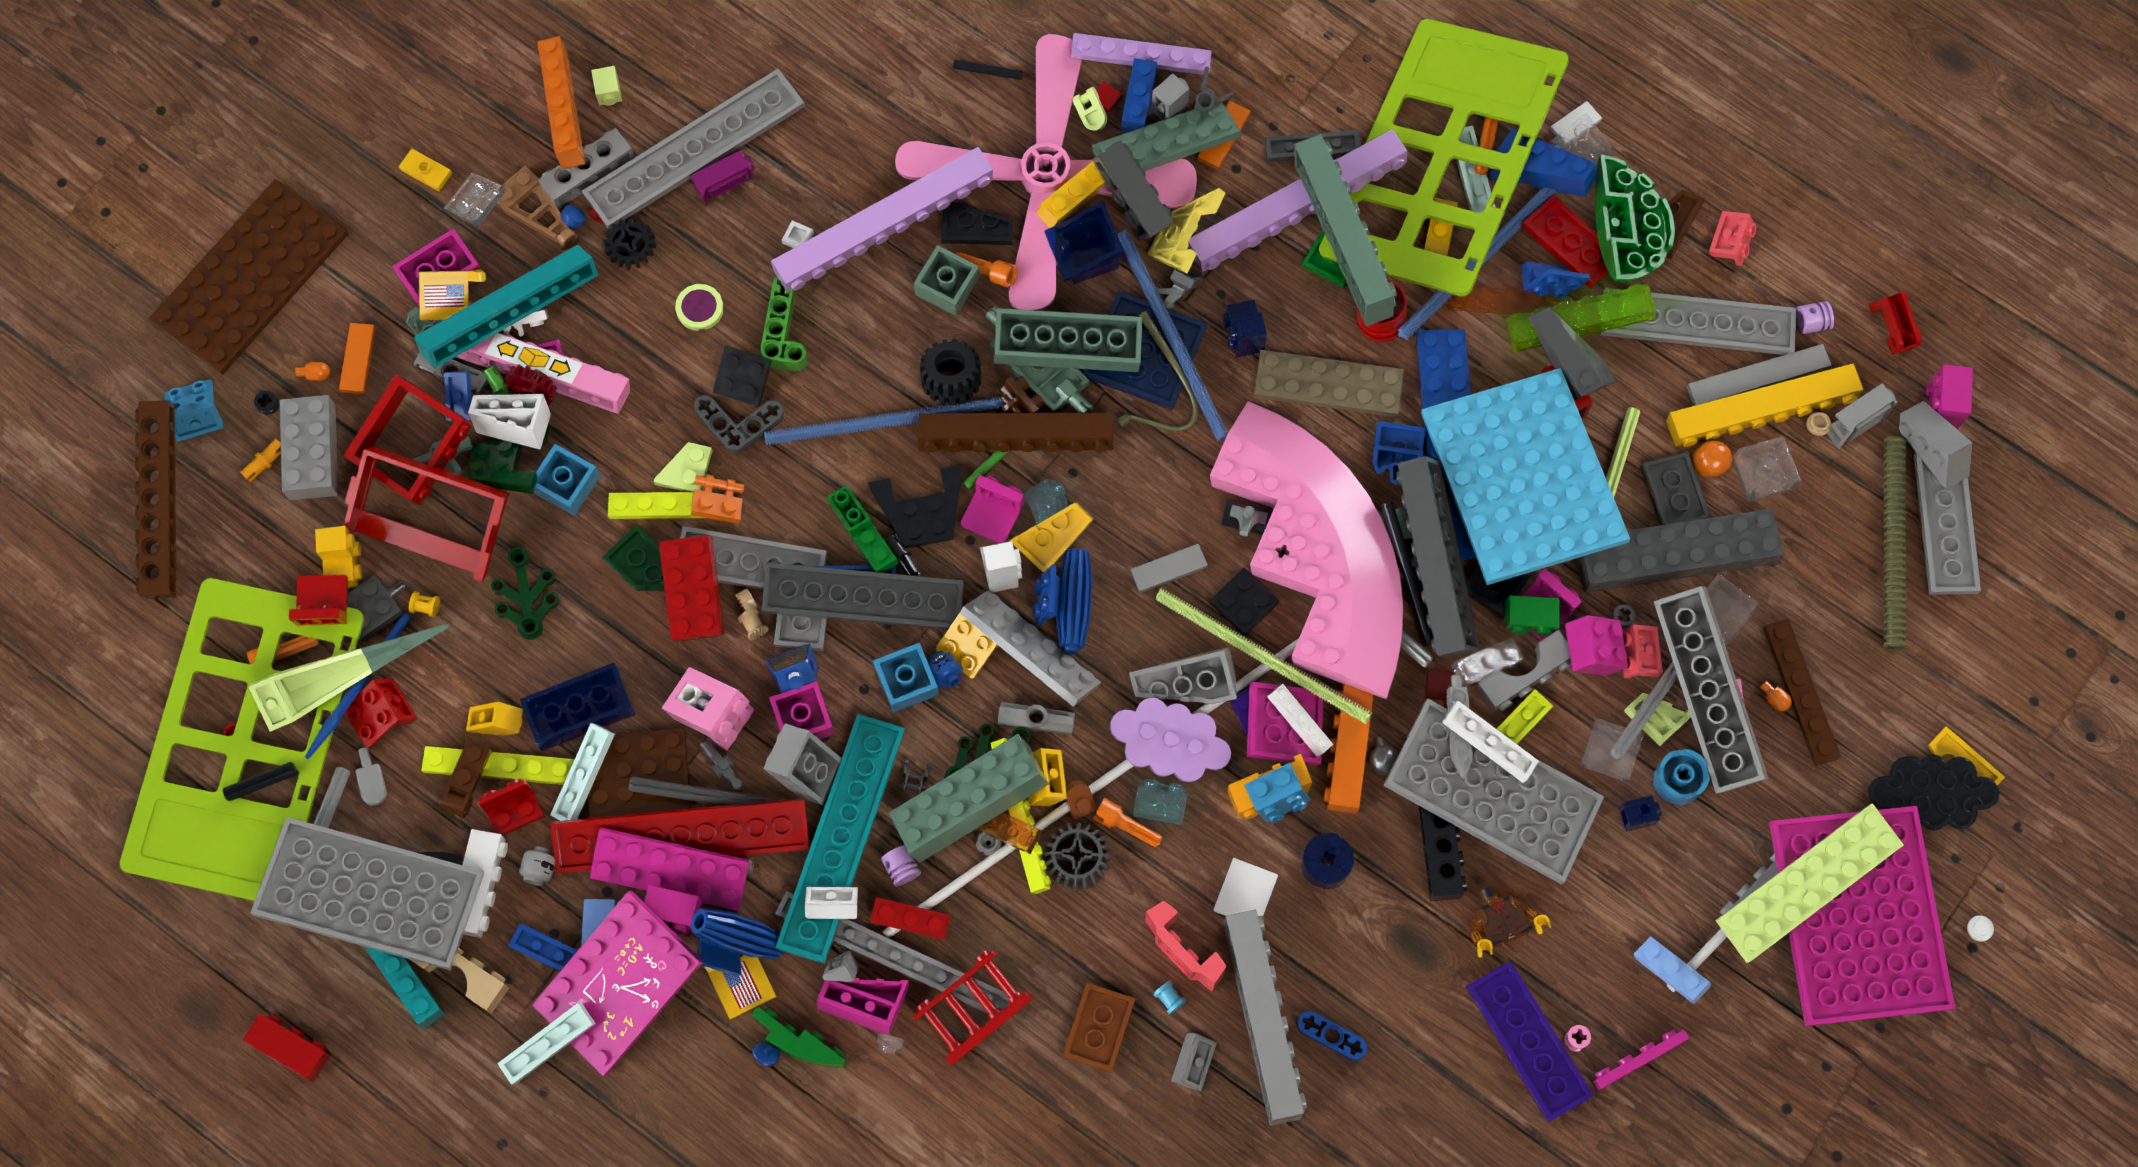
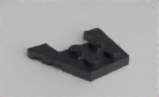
[868,465,963,549]

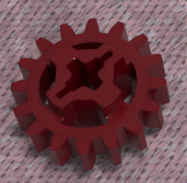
[505,364,558,406]

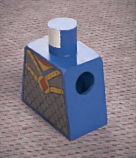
[765,643,818,693]

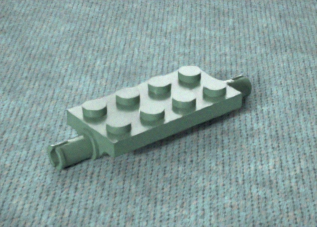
[985,306,1094,413]

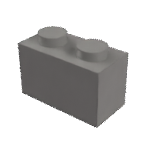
[1151,73,1189,121]

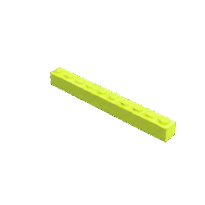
[991,738,1051,894]

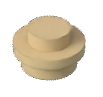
[1806,412,1832,436]

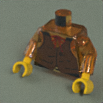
[1470,886,1551,958]

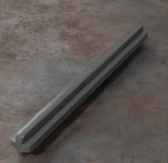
[629,777,778,805]

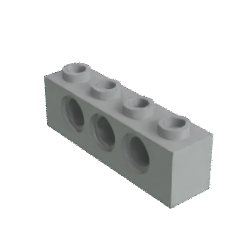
[538,128,635,210]

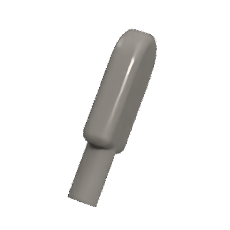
[355,747,387,806]

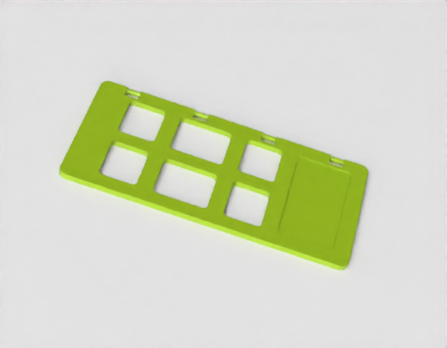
[1319,19,1569,296]
[120,578,364,901]

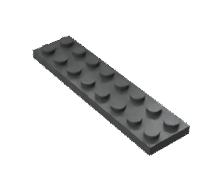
[761,562,964,629]

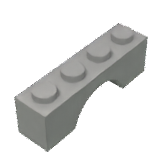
[1475,630,1572,713]

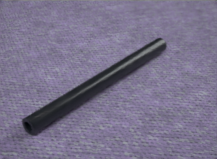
[1381,501,1434,647]

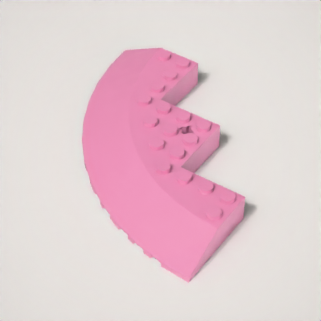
[1210,401,1403,699]

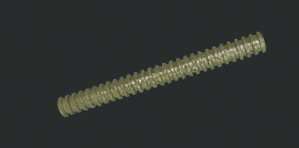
[1883,436,1906,651]

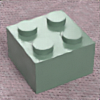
[913,245,980,316]

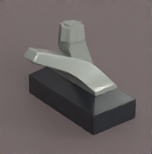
[1221,500,1273,536]

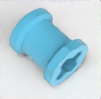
[1153,980,1187,1015]

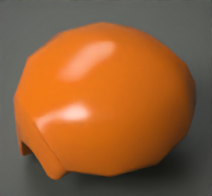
[1692,440,1733,477]

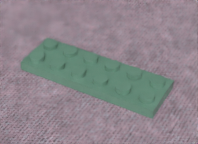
[1092,102,1241,171]

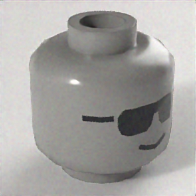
[519,846,555,886]

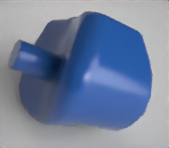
[752,1041,780,1066]

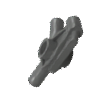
[700,740,743,792]

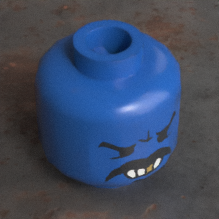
[927,651,963,688]

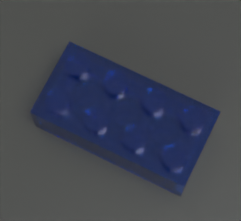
[520,662,636,751]

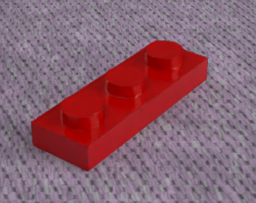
[869,897,950,940]

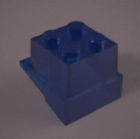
[1044,201,1124,284]

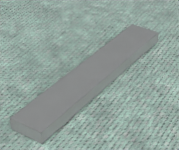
[1687,344,1832,406]

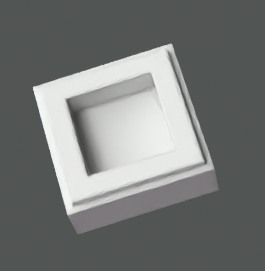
[782,221,814,248]

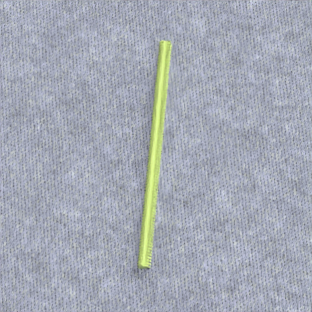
[1156,588,1372,725]

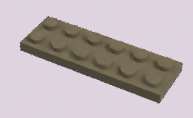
[1254,350,1404,417]

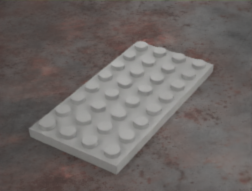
[1383,699,1604,885]
[250,817,484,971]

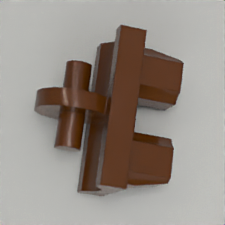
[999,376,1044,413]

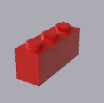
[243,1013,331,1082]

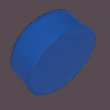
[561,205,586,228]

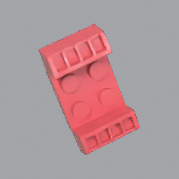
[1145,901,1226,992]

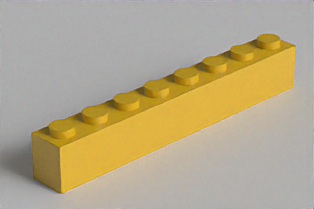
[1666,363,1864,447]

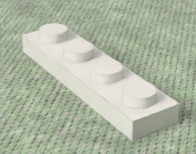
[1442,701,1539,783]

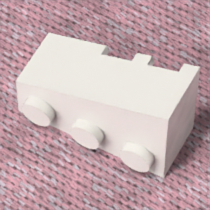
[468,394,551,449]
[980,541,1022,593]

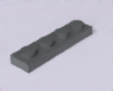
[1265,130,1360,162]

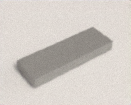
[1130,544,1208,594]

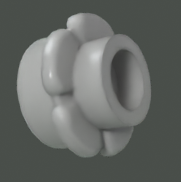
[976,831,1001,855]

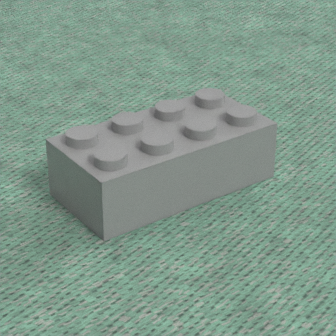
[280,395,338,500]

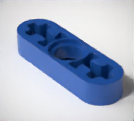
[1297,1011,1367,1061]

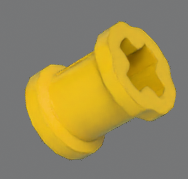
[408,591,440,618]

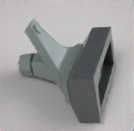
[1156,269,1205,310]

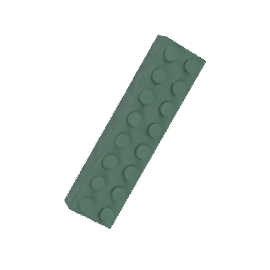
[1294,134,1397,326]

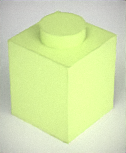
[591,66,622,106]

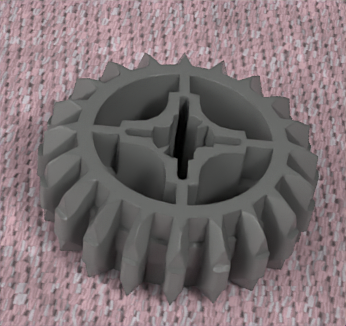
[1043,822,1111,891]

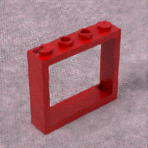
[343,374,473,505]

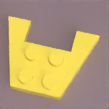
[1147,188,1225,274]

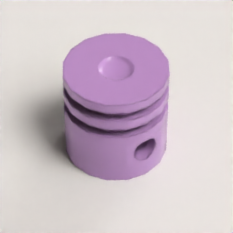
[1796,301,1834,334]
[881,845,921,887]

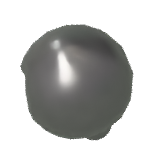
[1369,737,1399,776]

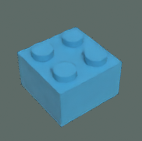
[534,444,601,516]
[873,642,939,713]

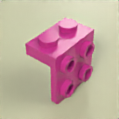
[961,475,1024,544]
[1522,569,1582,641]

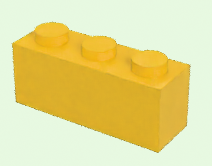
[1036,161,1105,230]

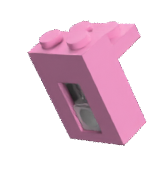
[662,667,755,751]

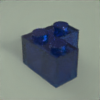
[1222,299,1267,358]

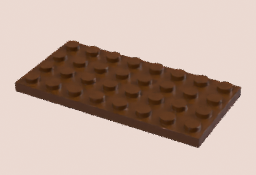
[149,178,349,375]

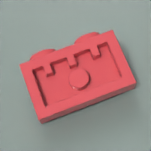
[1709,211,1756,266]
[1622,624,1663,679]

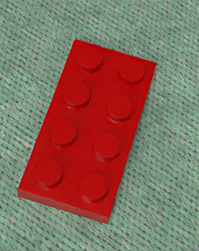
[1521,195,1609,289]

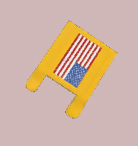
[419,270,486,320]
[704,955,777,1020]

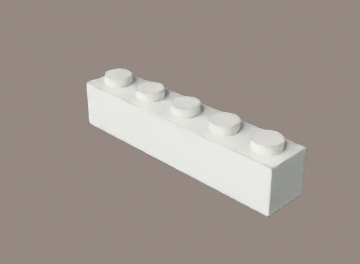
[1267,684,1333,757]

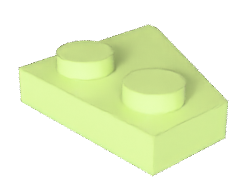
[654,442,713,492]
[1624,693,1691,746]

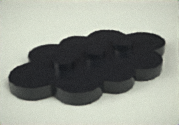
[1868,755,2000,831]

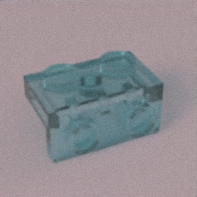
[1024,479,1070,524]
[1133,779,1189,825]

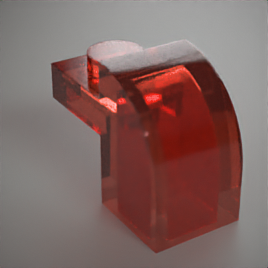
[1424,668,1466,709]

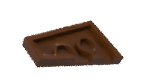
[1666,190,1704,259]

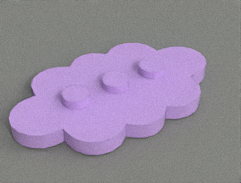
[1110,698,1231,783]

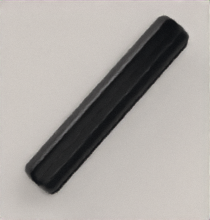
[223,762,297,801]

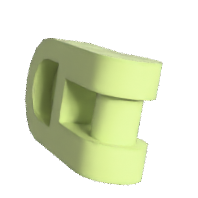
[1072,87,1107,131]

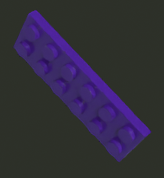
[1466,961,1593,1123]

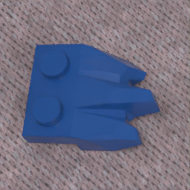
[1372,421,1426,485]

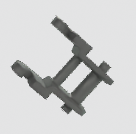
[901,759,931,794]

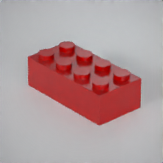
[659,535,725,642]

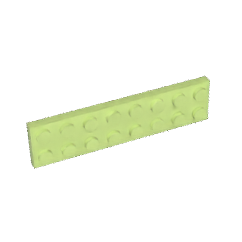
[1715,803,1904,963]

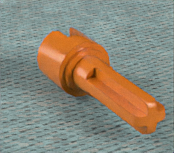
[956,252,1018,288]
[247,636,319,668]
[1093,797,1162,847]

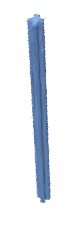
[1397,187,1557,340]
[1117,230,1228,441]
[765,396,1005,445]

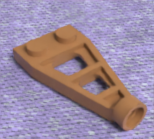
[490,165,578,249]

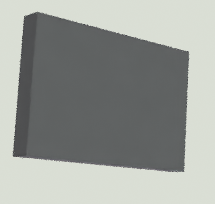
[1640,452,1711,525]

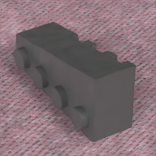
[1092,141,1174,241]

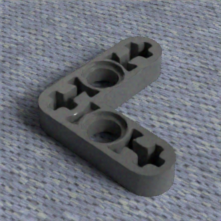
[694,395,784,454]

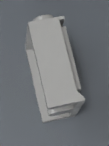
[1827,383,1897,449]

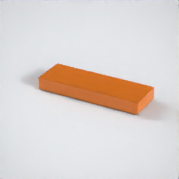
[1197,101,1251,170]
[339,323,376,394]

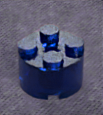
[1301,833,1354,889]

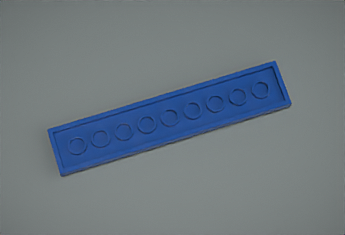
[1416,329,1477,560]

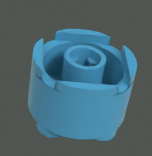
[1653,749,1710,806]

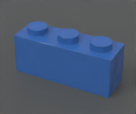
[1121,58,1157,134]

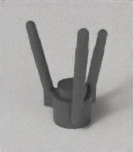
[1194,66,1234,110]

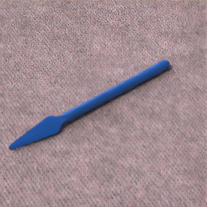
[305,612,412,759]

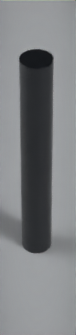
[953,60,1023,80]

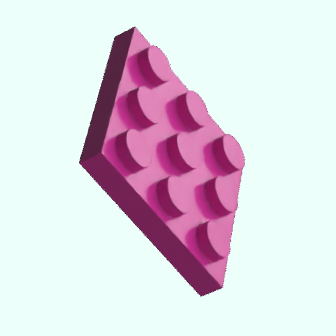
[1247,682,1323,766]

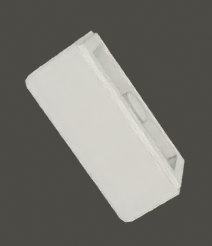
[805,887,858,919]

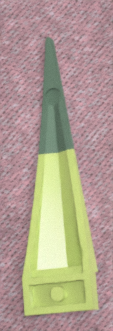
[248,624,449,731]

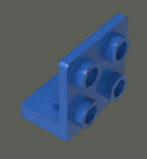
[1521,262,1590,298]

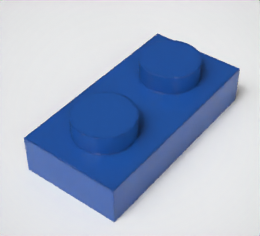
[443,371,472,421]

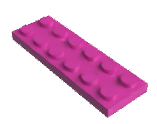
[590,827,750,911]

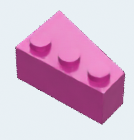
[817,978,909,1036]

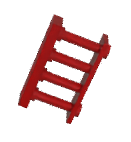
[913,950,1034,1066]

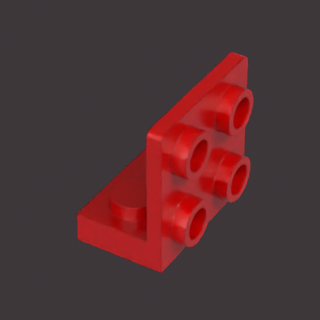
[289,575,348,626]
[345,678,417,748]
[477,779,545,836]

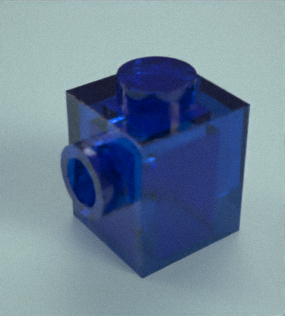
[1619,795,1661,832]

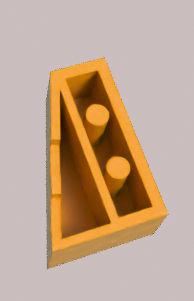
[1227,754,1312,819]

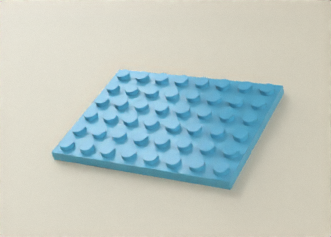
[1421,368,1630,585]

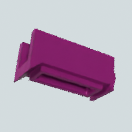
[691,150,755,206]

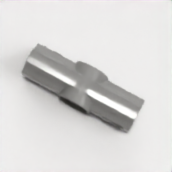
[998,702,1075,735]

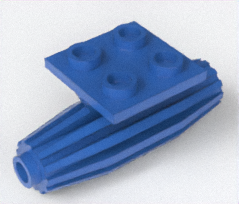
[1033,549,1093,654]
[691,909,785,977]

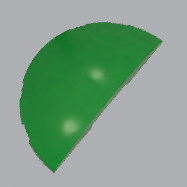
[1595,154,1675,282]

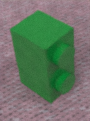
[1504,595,1559,636]

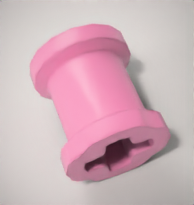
[1564,1025,1591,1052]

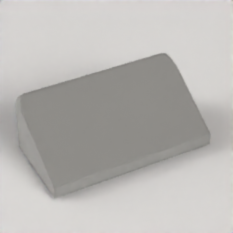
[822,950,859,982]
[1171,1033,1217,1092]

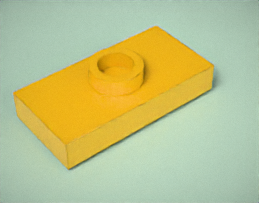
[399,149,452,192]

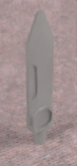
[1447,675,1473,779]

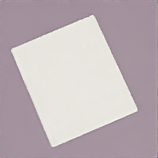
[1213,858,1278,917]

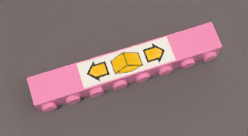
[456,333,630,414]

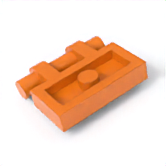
[690,474,744,524]

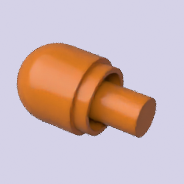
[295,362,330,381]
[1760,681,1792,712]

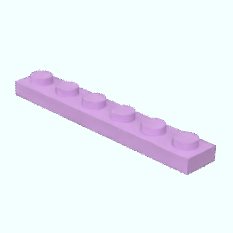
[1071,33,1211,75]

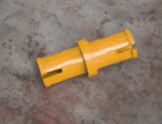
[240,438,281,483]

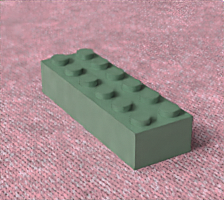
[993,308,1142,372]
[889,734,1049,863]

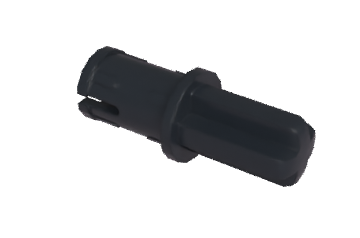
[884,534,920,576]

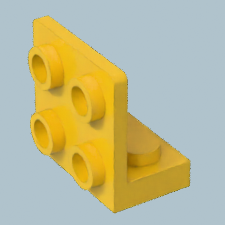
[936,613,1000,679]

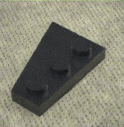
[941,201,1013,245]

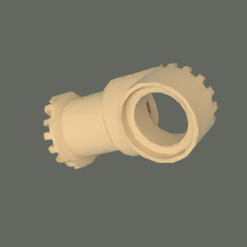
[735,589,769,641]

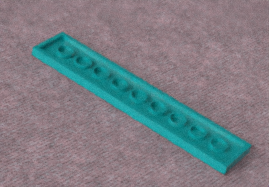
[775,714,905,964]

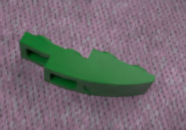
[826,485,899,573]
[752,1007,847,1068]

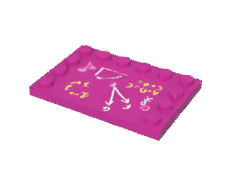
[532,891,704,1076]

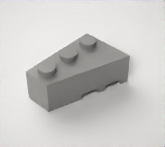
[1899,401,1972,489]

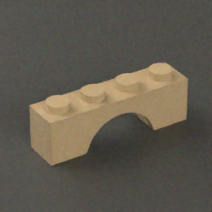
[409,948,509,1014]

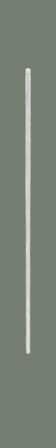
[882,556,1419,938]

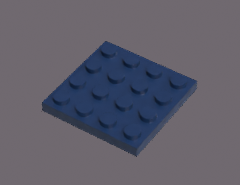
[1083,291,1207,410]

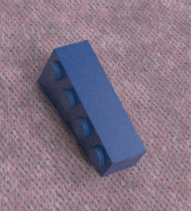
[1489,128,1597,197]

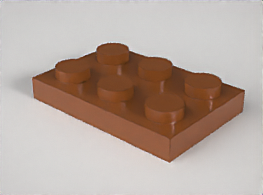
[1063,982,1135,1073]

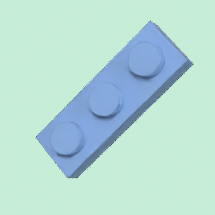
[1634,936,1711,1004]

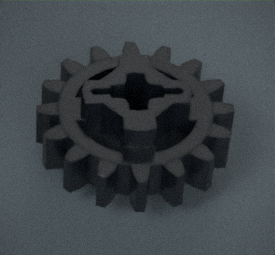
[603,218,656,270]

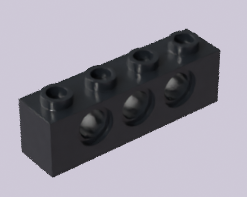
[1418,805,1467,902]

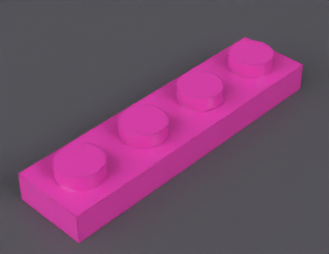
[1592,1029,1690,1092]

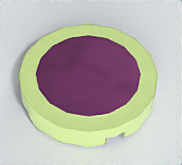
[675,284,723,331]

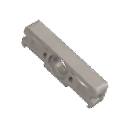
[414,352,489,395]

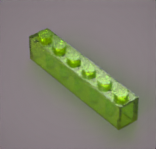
[1506,284,1656,353]

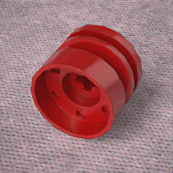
[1356,280,1407,342]

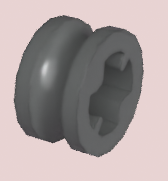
[1611,604,1635,628]

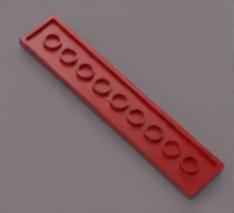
[550,798,810,873]

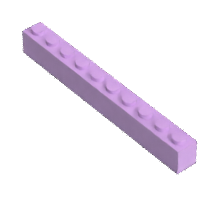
[1188,129,1407,272]
[771,147,993,292]

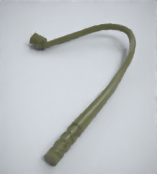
[1117,311,1198,431]

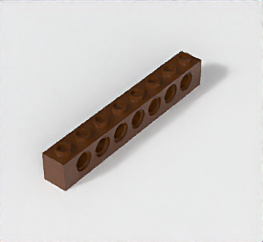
[135,400,176,599]

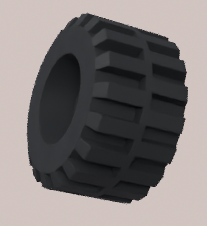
[920,339,981,405]

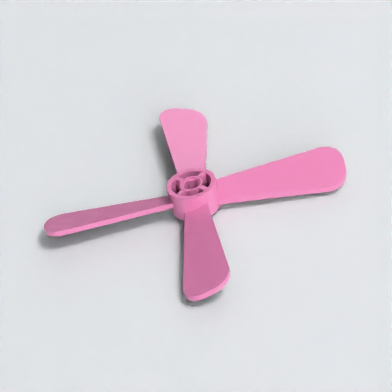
[895,34,1197,311]

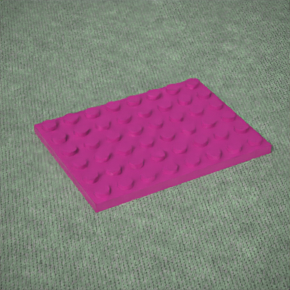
[1769,806,1955,1027]

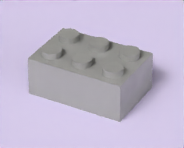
[763,723,842,805]

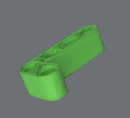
[761,276,808,371]

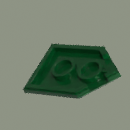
[602,525,665,591]

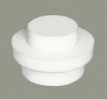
[1967,916,1994,942]

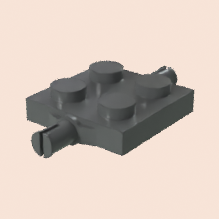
[347,575,407,643]

